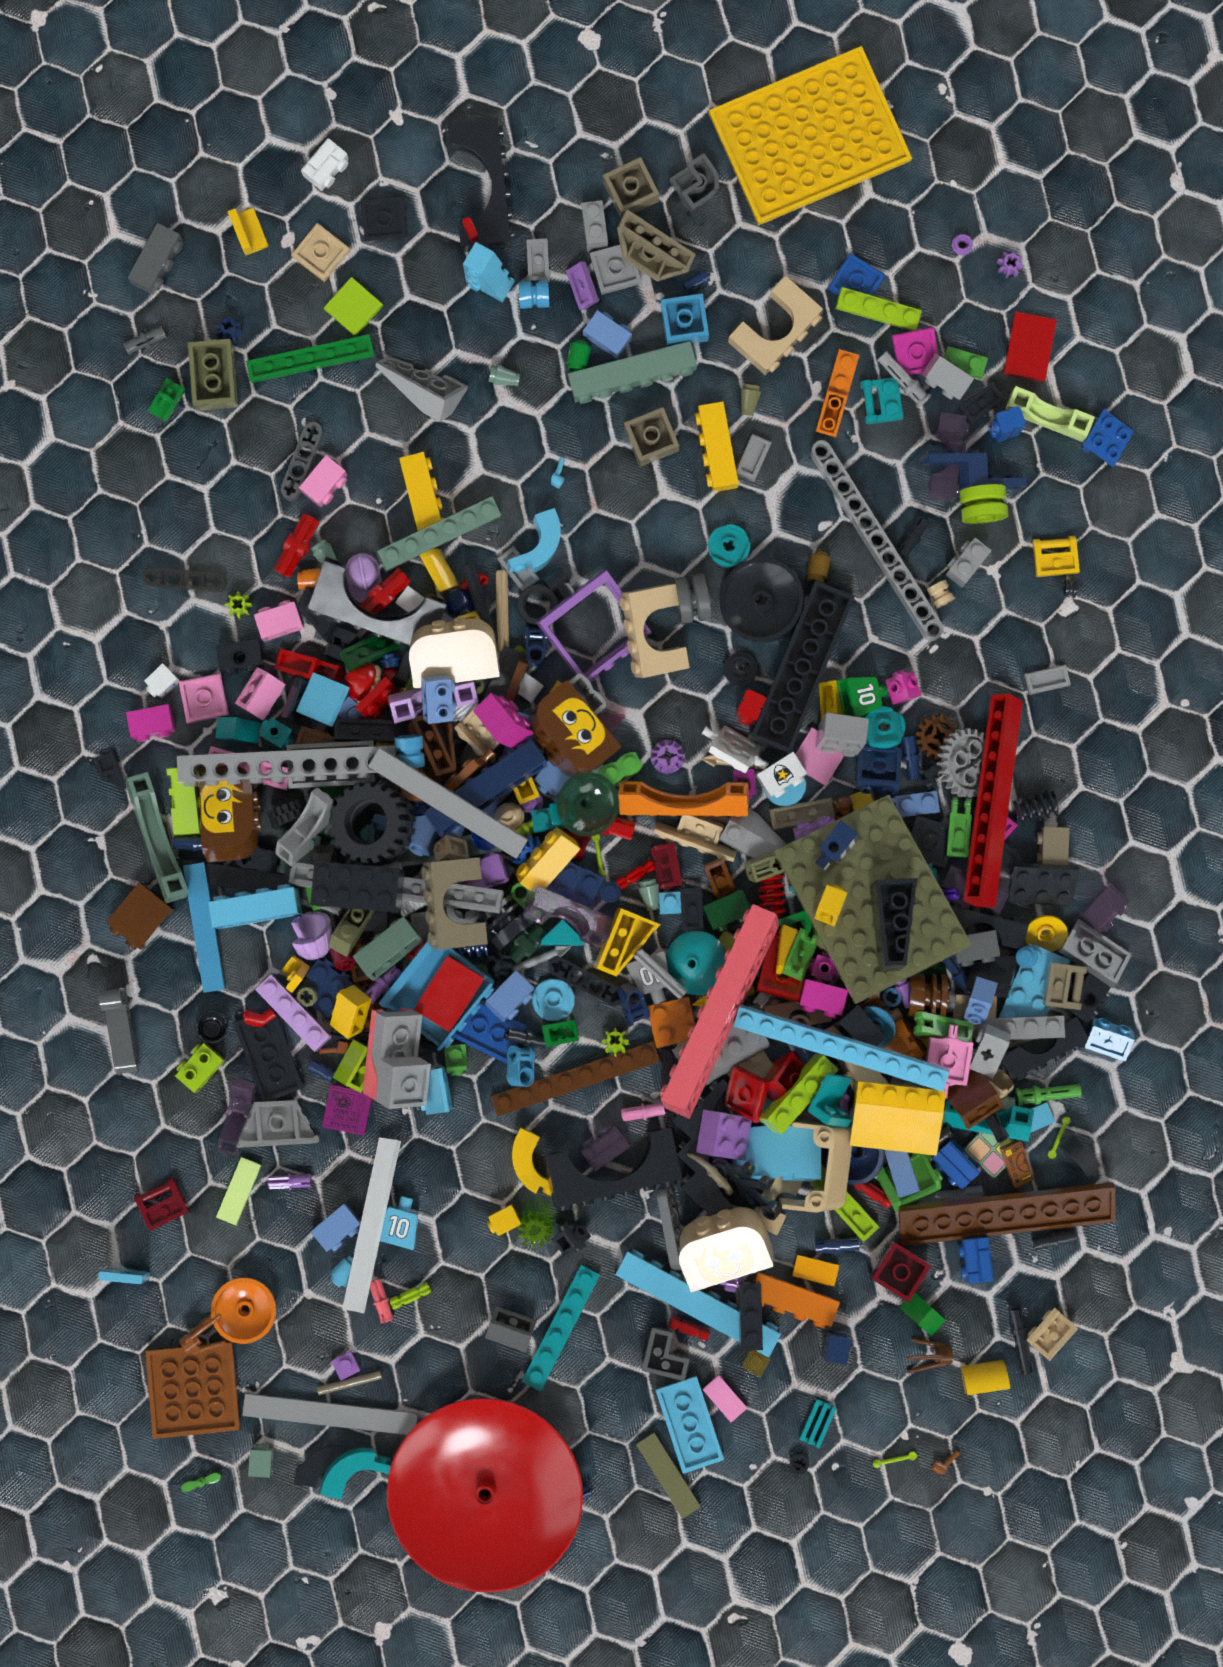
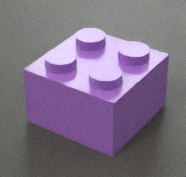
[696,1109,752,1161]

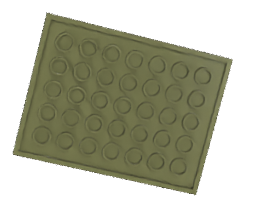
[774,795,972,1004]

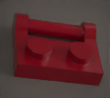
[134,1177,190,1231]

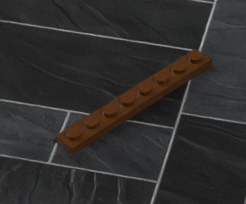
[491,1041,660,1117]

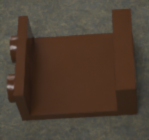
[106,882,175,950]
[945,1069,1004,1130]

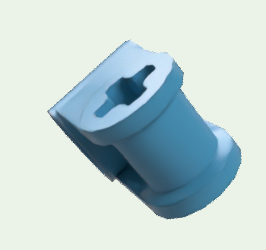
[506,1045,535,1087]

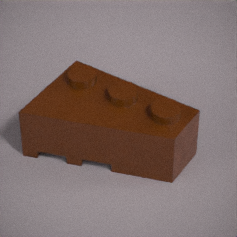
[408,715,456,783]

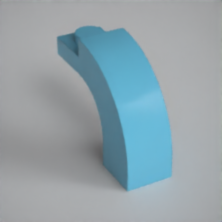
[506,508,561,574]

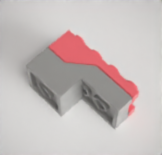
[363,1008,431,1109]

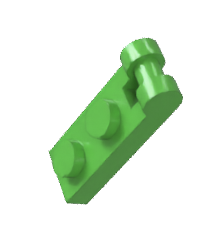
[914,1011,972,1042]

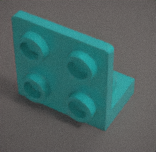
[808,1074,852,1127]

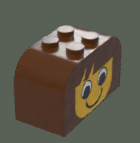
[528,680,621,778]
[199,765,262,862]

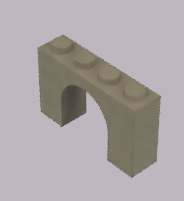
[422,857,488,950]

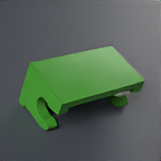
[782,928,817,981]

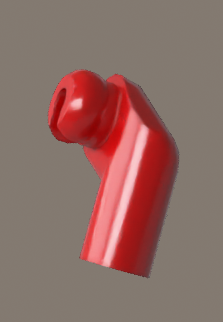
[243,1008,276,1027]

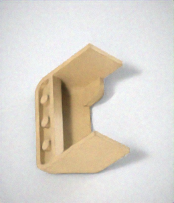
[779,1117,852,1212]

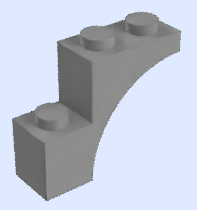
[275,788,333,866]

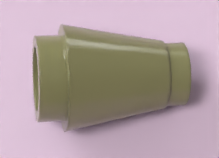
[741,384,761,416]

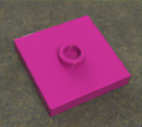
[891,327,938,376]

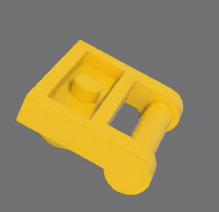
[1032,536,1080,577]

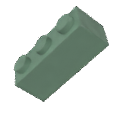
[353,916,424,981]

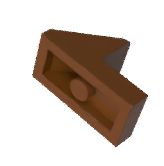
[703,858,737,900]

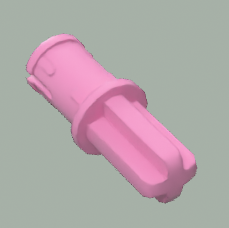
[621,1102,665,1121]

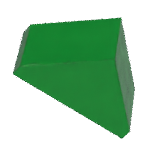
[899,1293,946,1336]

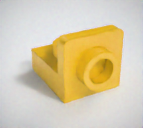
[282,955,310,993]

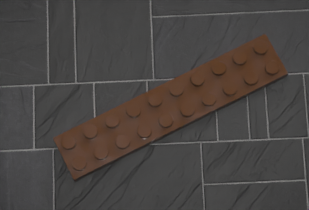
[898,1182,1115,1246]

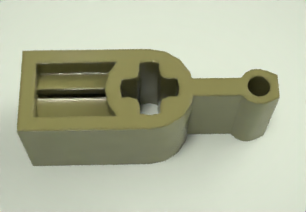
[743,853,784,882]

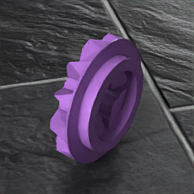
[651,739,685,774]

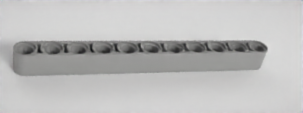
[811,440,943,641]

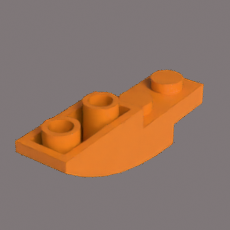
[816,349,859,437]

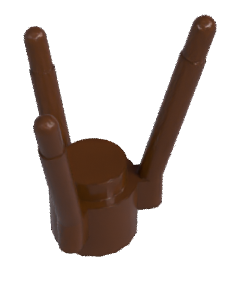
[907,1338,953,1373]

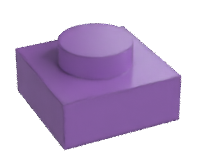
[331,1351,361,1380]

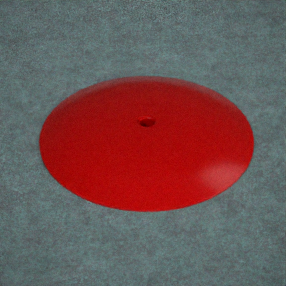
[387,1398,583,1592]

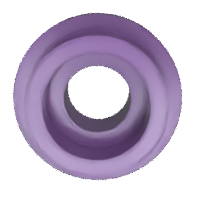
[952,234,973,255]

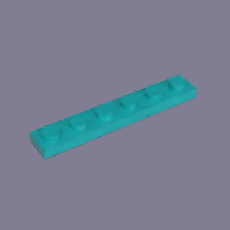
[522,1265,600,1392]

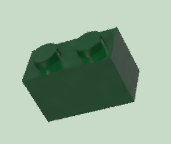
[703,889,751,932]

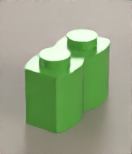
[598,752,643,788]

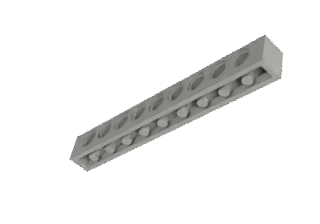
[177,746,396,787]

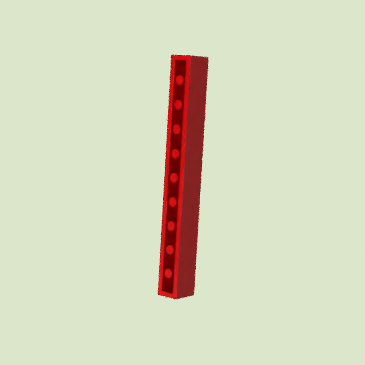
[963,694,1023,907]

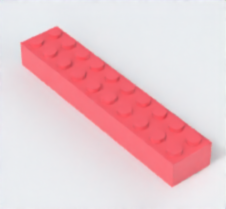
[660,904,780,1119]

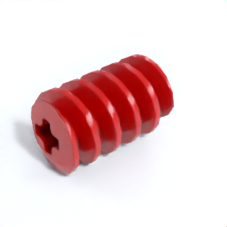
[758,874,786,918]

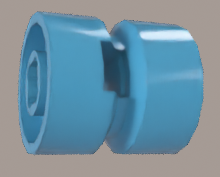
[519,280,550,309]
[394,734,425,768]

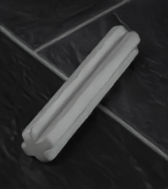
[634,949,687,999]

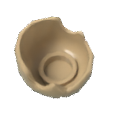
[493,803,524,830]
[982,1069,1014,1098]

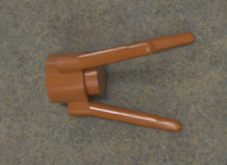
[179,1314,226,1355]

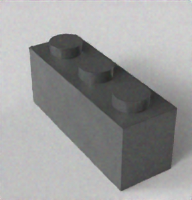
[128,223,183,295]

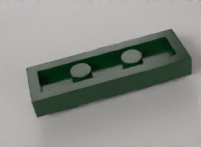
[339,635,403,672]

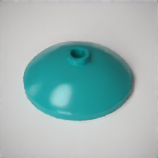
[666,931,726,995]

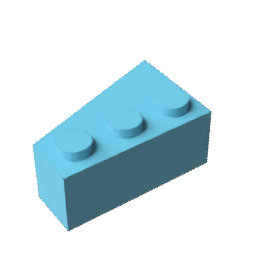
[463,242,515,303]

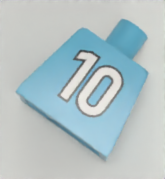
[380,1196,419,1250]

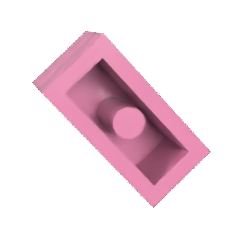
[299,455,348,507]
[254,600,304,642]
[235,667,286,720]

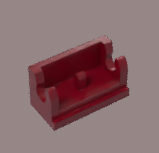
[651,842,682,890]

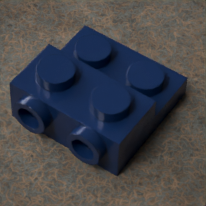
[855,745,902,796]
[545,860,605,916]
[294,958,354,1019]

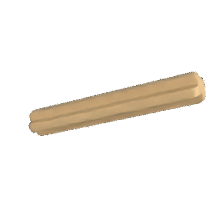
[496,570,509,654]

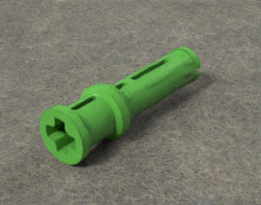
[1014,1084,1081,1107]

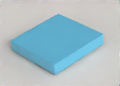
[296,673,350,727]

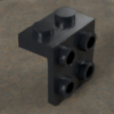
[281,677,329,731]

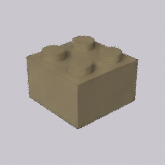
[603,157,659,219]
[624,407,679,467]

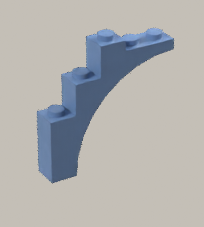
[372,766,502,857]

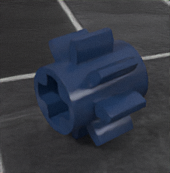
[216,317,242,343]

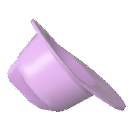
[346,553,382,602]

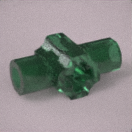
[508,923,547,964]

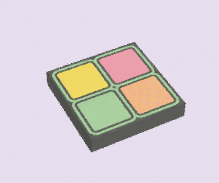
[963,1132,1015,1180]

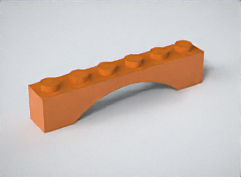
[618,781,749,817]

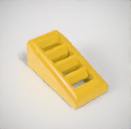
[776,925,798,975]

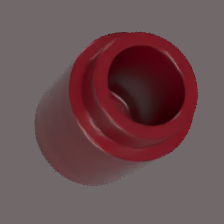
[330,948,356,971]

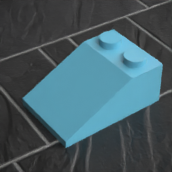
[421,1067,453,1115]

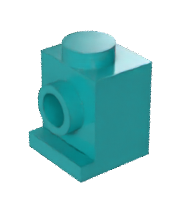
[259,717,295,750]

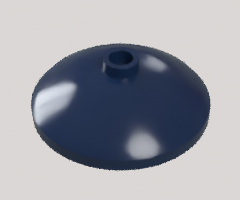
[824,1121,885,1185]

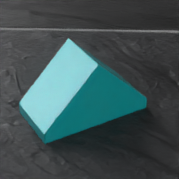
[215,717,261,744]
[541,919,584,946]

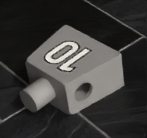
[626,951,668,1005]

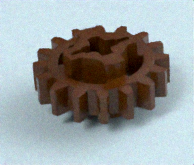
[915,714,959,760]

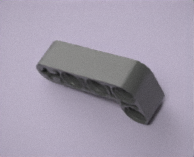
[98,988,139,1075]

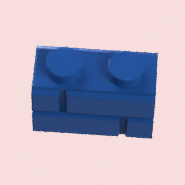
[988,406,1026,442]
[931,1138,982,1189]
[958,1236,994,1284]

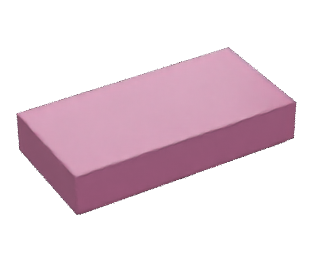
[702,1374,747,1422]

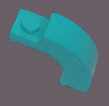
[319,1448,392,1500]

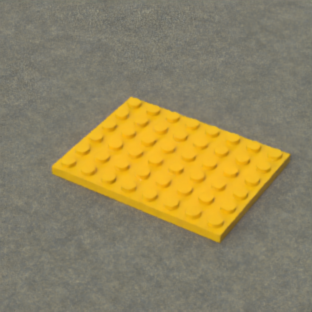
[708,46,912,226]

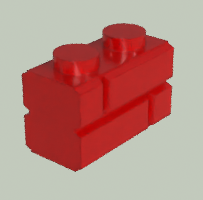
[736,690,766,727]

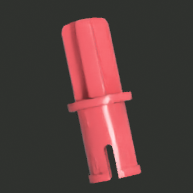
[370,1279,394,1323]

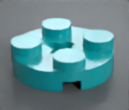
[708,524,750,568]
[865,706,905,748]

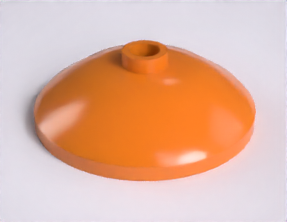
[211,1278,276,1344]

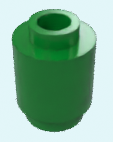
[566,340,591,372]

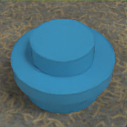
[1016,946,1038,968]

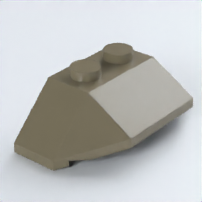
[617,210,696,282]

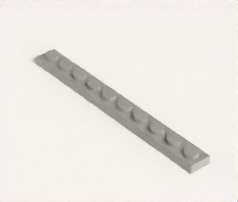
[289,862,504,914]

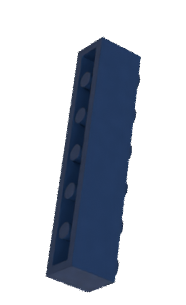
[424,740,547,838]

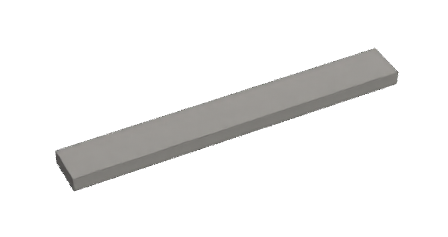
[368,747,528,859]
[242,1393,418,1435]

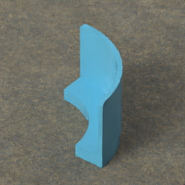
[733,1126,821,1182]

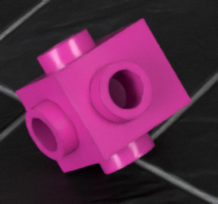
[885,670,922,704]
[807,952,838,984]

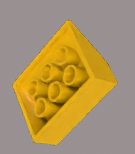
[849,1080,946,1156]

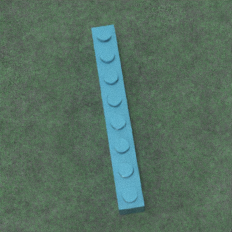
[615,1249,781,1358]

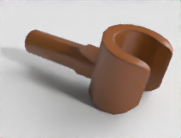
[319,1041,350,1054]
[931,1450,960,1474]

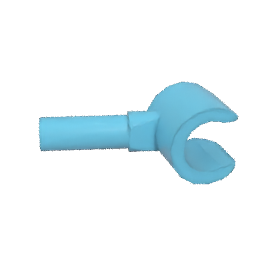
[551,458,565,489]

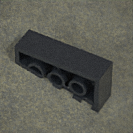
[870,878,918,972]

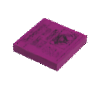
[322,1085,372,1136]

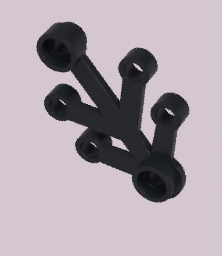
[712,1158,781,1220]

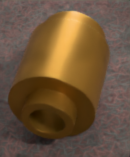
[806,551,831,583]

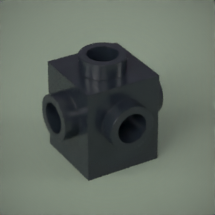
[552,1219,591,1256]

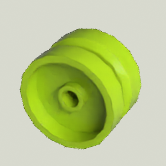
[959,484,1009,524]

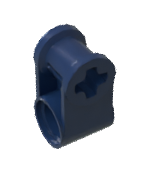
[525,625,547,667]
[618,983,650,1027]

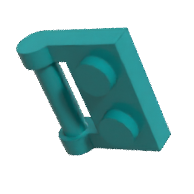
[860,378,903,424]

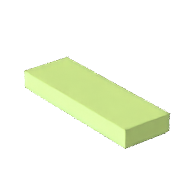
[216,1157,262,1226]

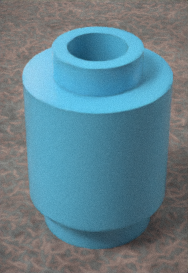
[330,1255,353,1288]

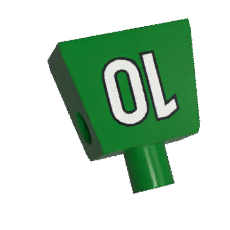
[836,677,888,717]

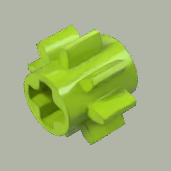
[225,591,253,619]
[602,1028,629,1057]

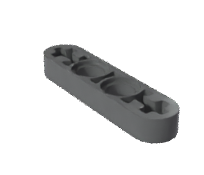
[281,422,323,501]
[657,1186,682,1271]

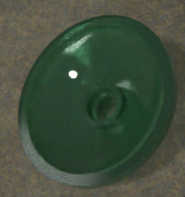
[556,772,619,837]

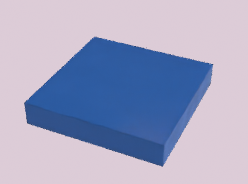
[828,253,886,296]

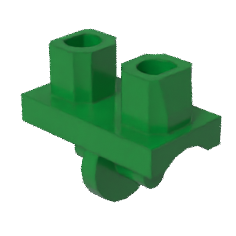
[148,378,186,422]

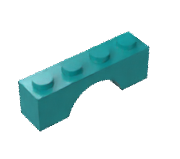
[943,1101,1034,1142]

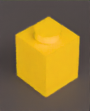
[487,1204,522,1236]

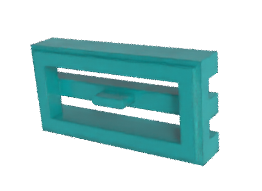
[799,1398,837,1449]

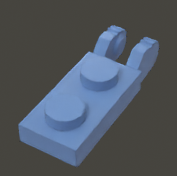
[891,791,940,818]

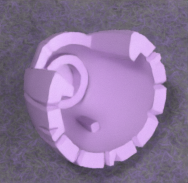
[291,911,333,960]

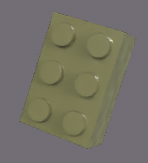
[188,339,239,411]

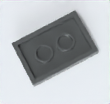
[1059,919,1132,988]

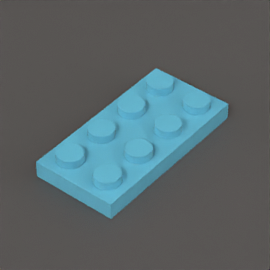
[999,943,1071,1018]
[655,1376,724,1474]

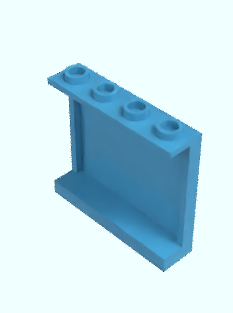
[379,941,494,1051]

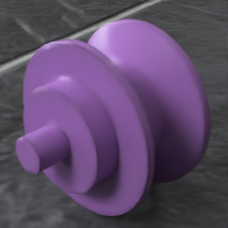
[520,794,543,813]

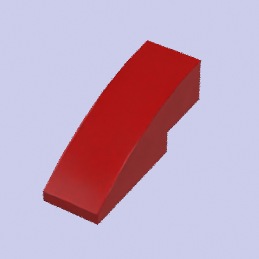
[274,648,346,684]

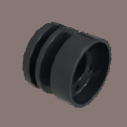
[477,895,534,952]

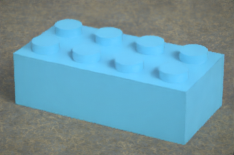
[208,884,303,929]

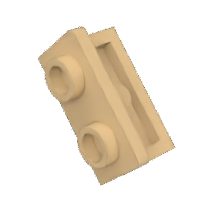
[454,707,501,756]
[1027,1308,1078,1361]

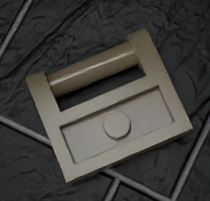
[1043,962,1087,1010]

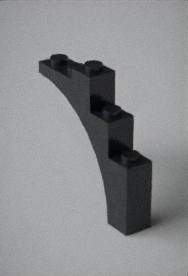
[672,1079,734,1216]

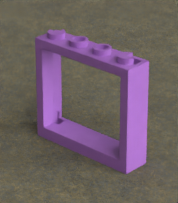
[536,570,651,683]

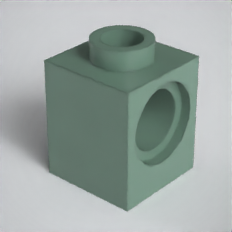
[248,1443,274,1478]

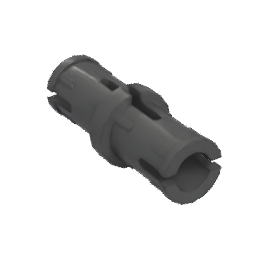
[123,325,167,355]

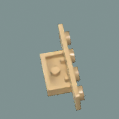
[654,815,737,862]

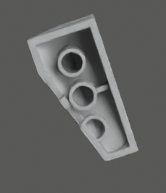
[376,356,468,422]
[719,809,787,878]

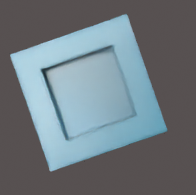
[659,892,681,915]

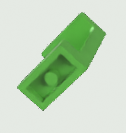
[876,1153,943,1211]

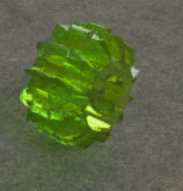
[517,1212,554,1249]

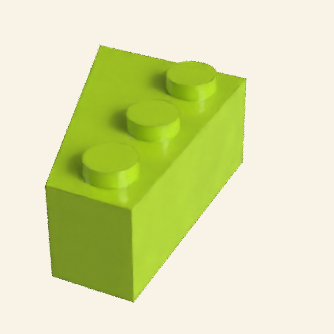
[166,768,201,836]

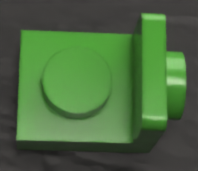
[444,1044,468,1076]

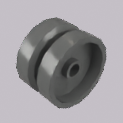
[674,573,711,625]

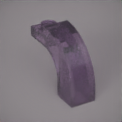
[217,1078,256,1156]

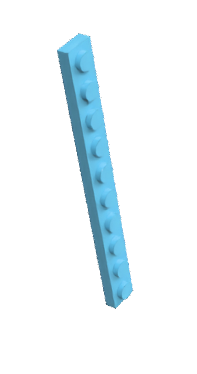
[734,1004,950,1092]

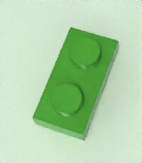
[944,346,988,379]

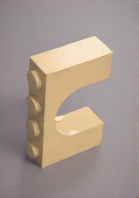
[728,276,823,375]
[620,584,689,678]

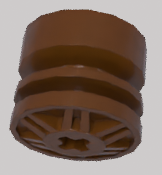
[906,973,949,1017]

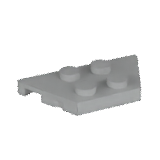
[236,1100,319,1148]

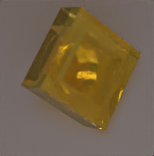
[741,1351,771,1378]

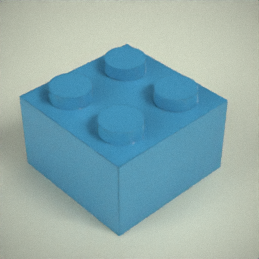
[660,294,709,347]

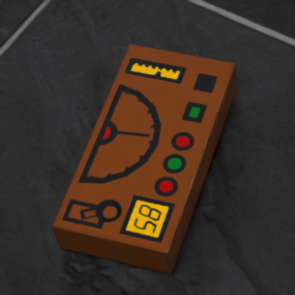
[999,1140,1034,1188]

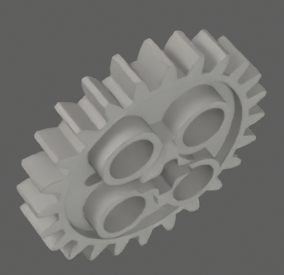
[937,728,985,798]

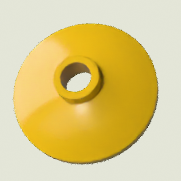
[1025,915,1068,952]

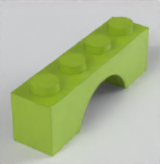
[759,1054,838,1134]

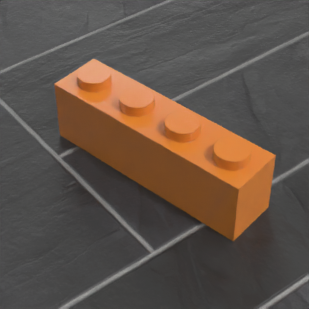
[753,1271,840,1329]

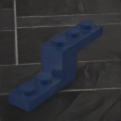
[920,449,1027,490]

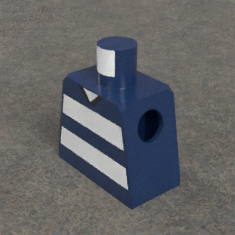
[815,820,859,871]

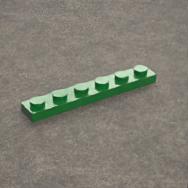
[246,334,375,383]

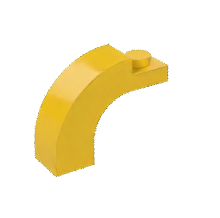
[512,1127,551,1196]

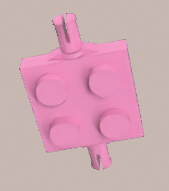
[926,1024,973,1098]

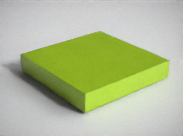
[324,277,383,337]

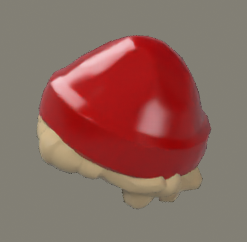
[344,664,381,703]

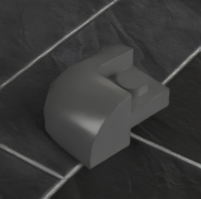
[669,153,719,212]

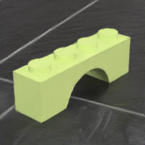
[1005,386,1095,442]

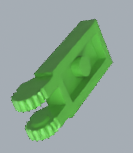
[946,796,972,858]

